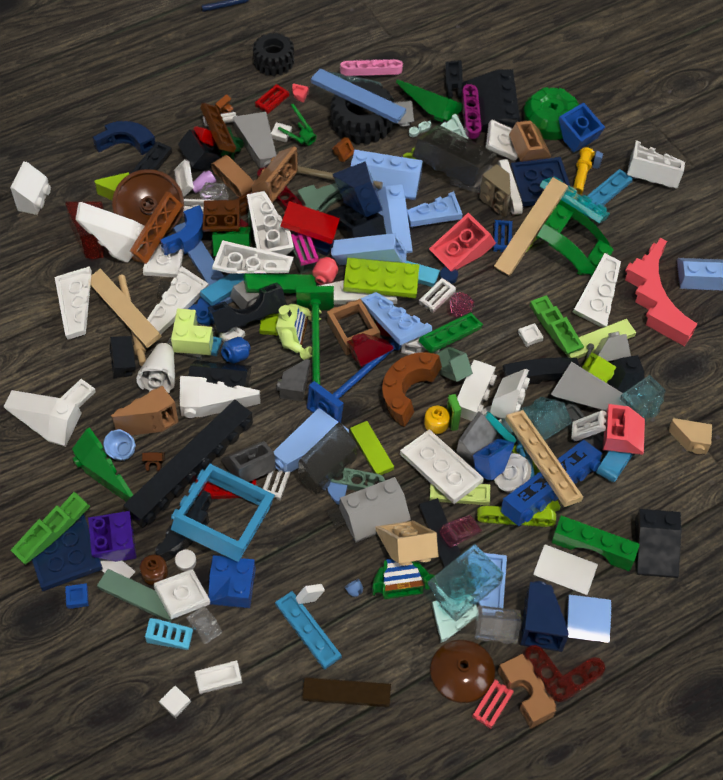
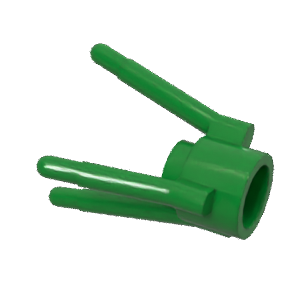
[278,104,317,146]

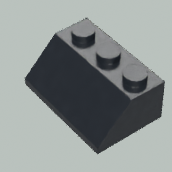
[188,360,252,388]

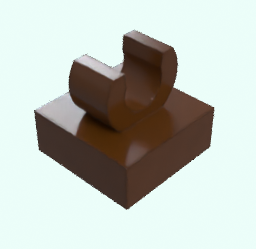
[142,452,165,471]

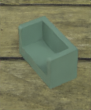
[435,347,473,382]

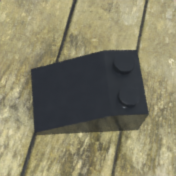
[328,205,386,239]
[635,509,681,578]

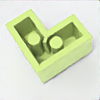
[171,308,213,355]

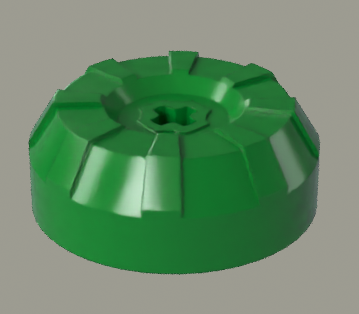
[523,87,579,140]

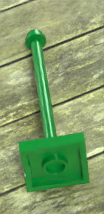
[296,286,334,385]

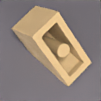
[669,418,712,454]

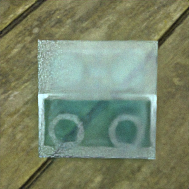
[520,397,572,440]

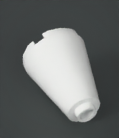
[136,343,175,393]

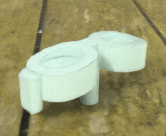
[409,121,431,137]

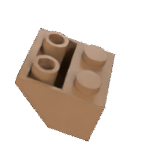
[509,121,551,162]

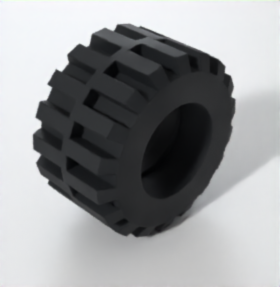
[253,33,294,76]

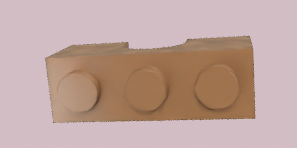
[498,654,556,729]

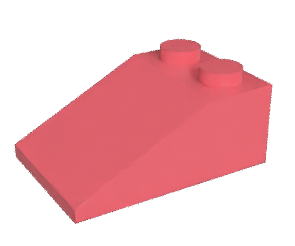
[429,213,496,271]

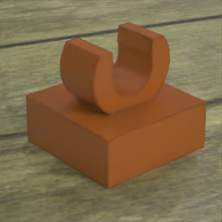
[215,94,233,114]
[332,137,355,162]

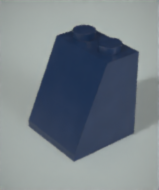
[333,161,383,217]
[520,581,569,652]

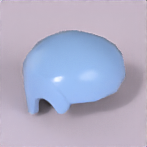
[103,429,136,461]

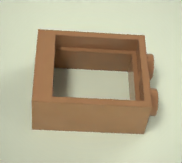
[327,299,380,355]

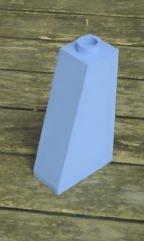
[331,233,407,265]
[273,408,349,472]

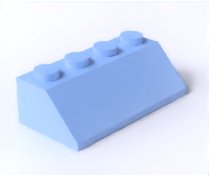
[351,150,423,200]
[677,258,723,290]

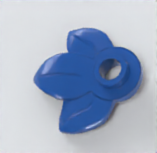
[188,297,221,326]

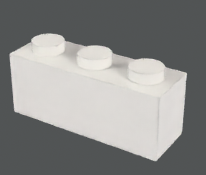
[457,360,497,421]

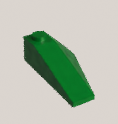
[396,79,463,122]
[72,427,133,502]

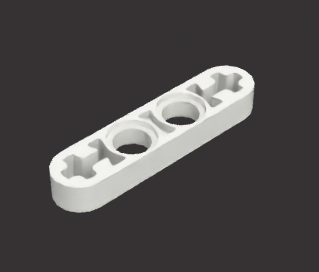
[497,159,523,215]

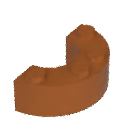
[382,352,442,427]

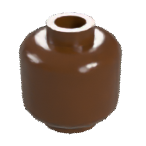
[140,554,168,585]

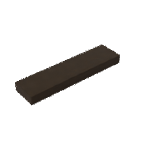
[302,677,391,707]

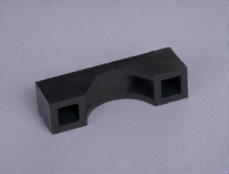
[207,282,287,333]

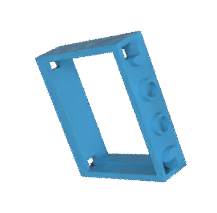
[171,464,275,562]

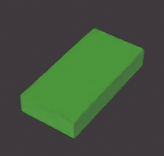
[446,394,461,431]

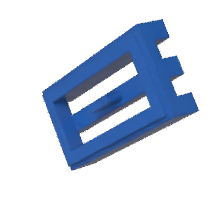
[493,220,512,252]

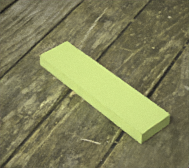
[565,319,636,359]

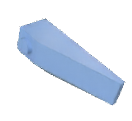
[378,184,412,253]

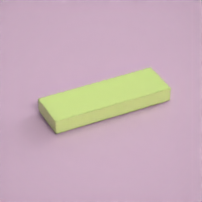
[430,483,490,505]

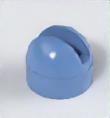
[345,579,363,597]

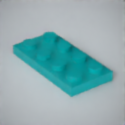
[540,177,610,223]

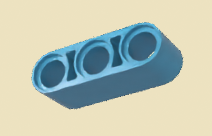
[596,451,633,483]

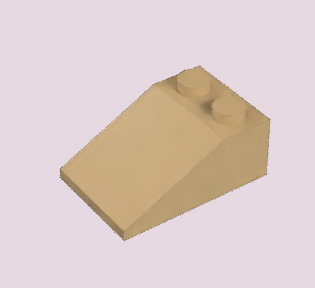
[375,521,438,565]

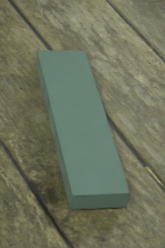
[97,569,173,623]

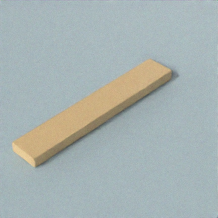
[494,177,568,277]
[90,269,162,348]
[505,410,583,507]

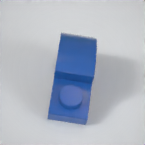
[160,205,204,256]

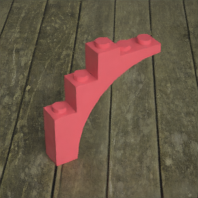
[625,238,697,346]

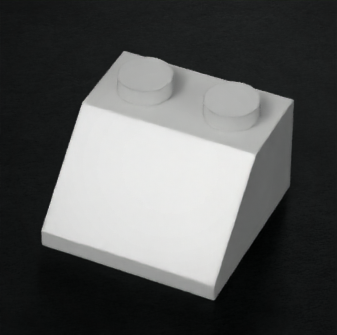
[11,162,51,215]

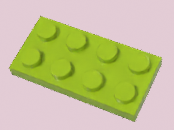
[343,258,420,298]

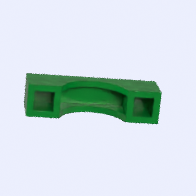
[552,515,640,572]

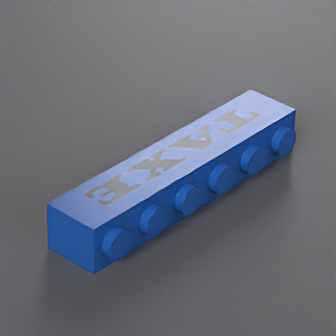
[501,440,602,526]

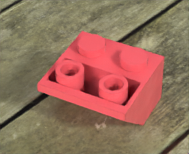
[603,404,645,455]

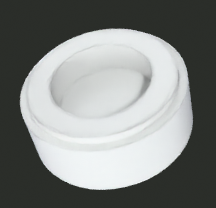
[175,550,196,571]

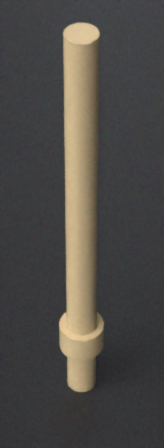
[118,275,146,366]

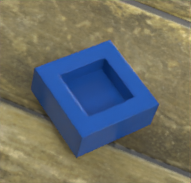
[65,583,89,609]

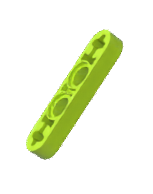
[477,506,556,527]

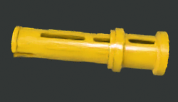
[573,148,595,195]

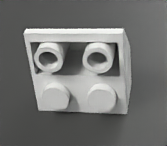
[490,369,530,419]

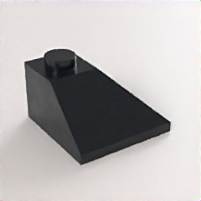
[607,355,646,401]

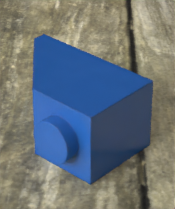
[473,439,514,480]

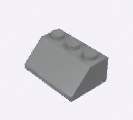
[339,477,411,542]

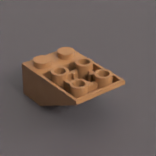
[111,386,179,435]

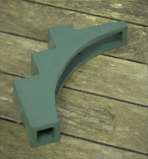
[289,183,342,274]

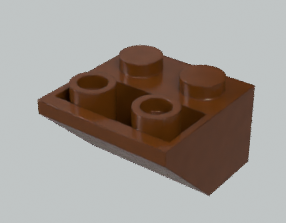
[203,200,241,232]

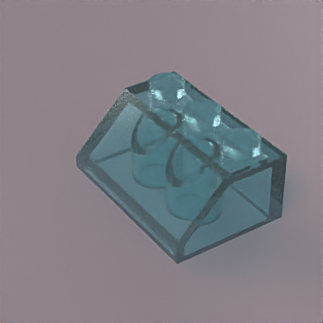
[428,544,504,622]

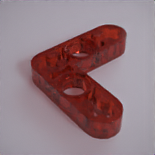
[524,645,605,702]

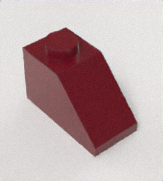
[347,333,394,367]

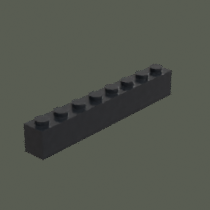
[123,399,253,528]

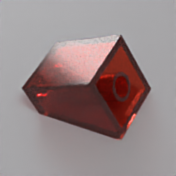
[65,202,105,259]

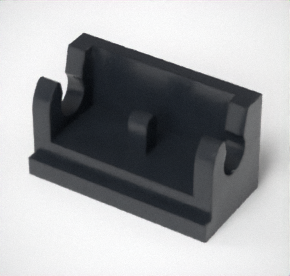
[109,336,136,379]

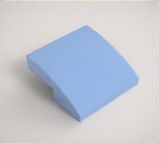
[567,595,611,642]

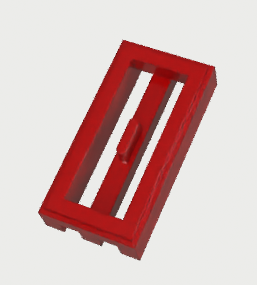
[255,84,289,114]

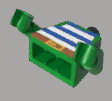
[372,559,438,599]

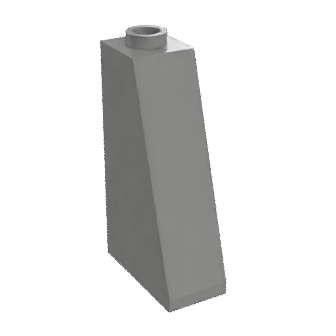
[233,112,276,169]
[551,362,632,411]

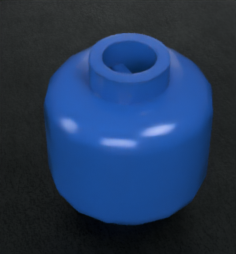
[221,336,250,364]

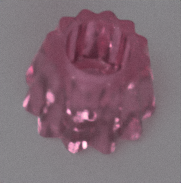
[449,292,474,317]

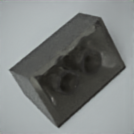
[298,422,357,494]

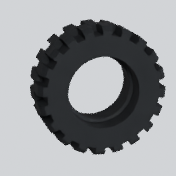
[331,81,394,145]

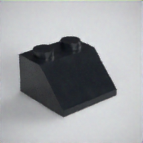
[178,129,223,171]

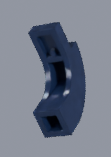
[93,121,156,155]

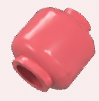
[312,257,339,285]

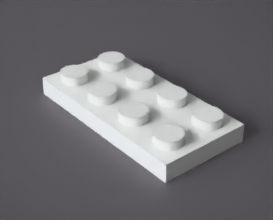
[400,429,484,504]

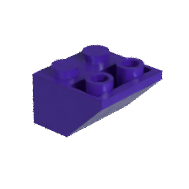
[88,511,137,562]

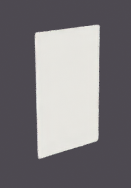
[534,545,598,595]

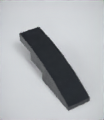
[502,357,580,384]

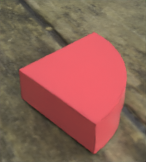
[292,83,309,103]

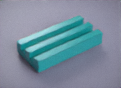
[484,412,517,443]

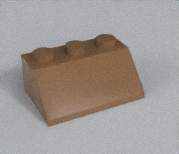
[251,146,298,203]

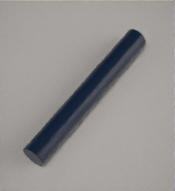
[201,0,248,12]

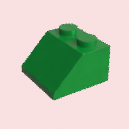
[212,226,251,256]

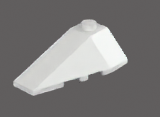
[247,191,294,255]
[75,202,145,263]
[212,240,293,273]
[180,376,261,418]
[4,390,82,447]

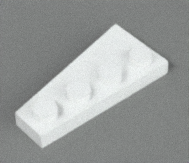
[55,266,92,340]

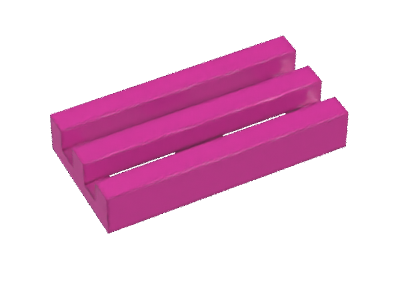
[291,233,319,266]

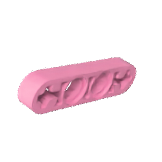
[340,60,403,76]

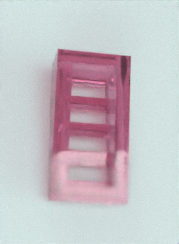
[439,515,482,548]

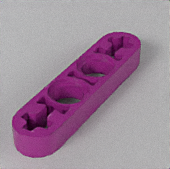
[462,84,481,139]

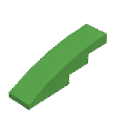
[530,295,584,355]
[11,492,90,564]

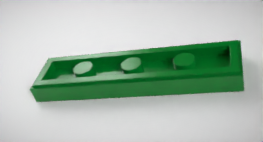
[243,273,316,293]
[418,313,483,353]

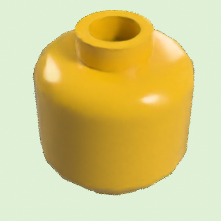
[424,405,450,434]

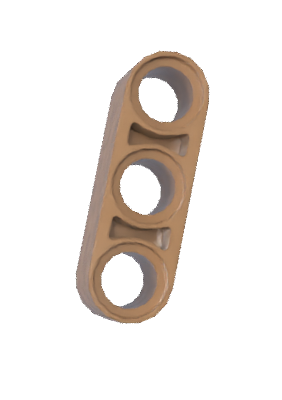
[211,155,253,197]

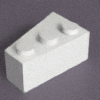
[627,140,685,188]

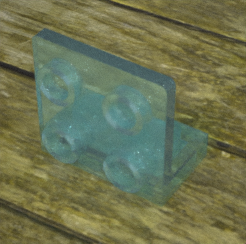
[620,375,666,422]

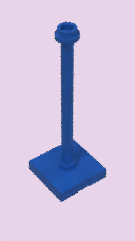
[307,338,402,423]

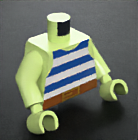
[276,304,322,360]

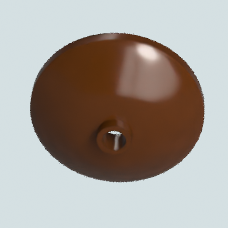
[430,640,495,703]

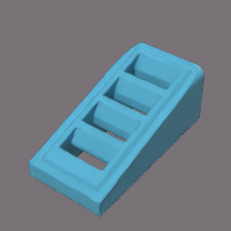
[145,618,193,650]

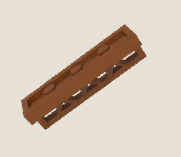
[130,192,183,264]

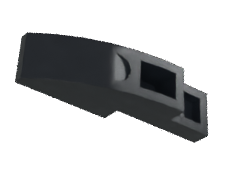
[155,490,212,562]

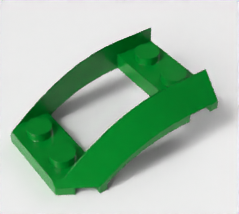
[536,200,614,276]

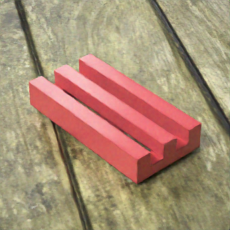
[473,680,514,729]

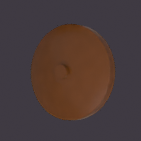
[112,169,184,236]

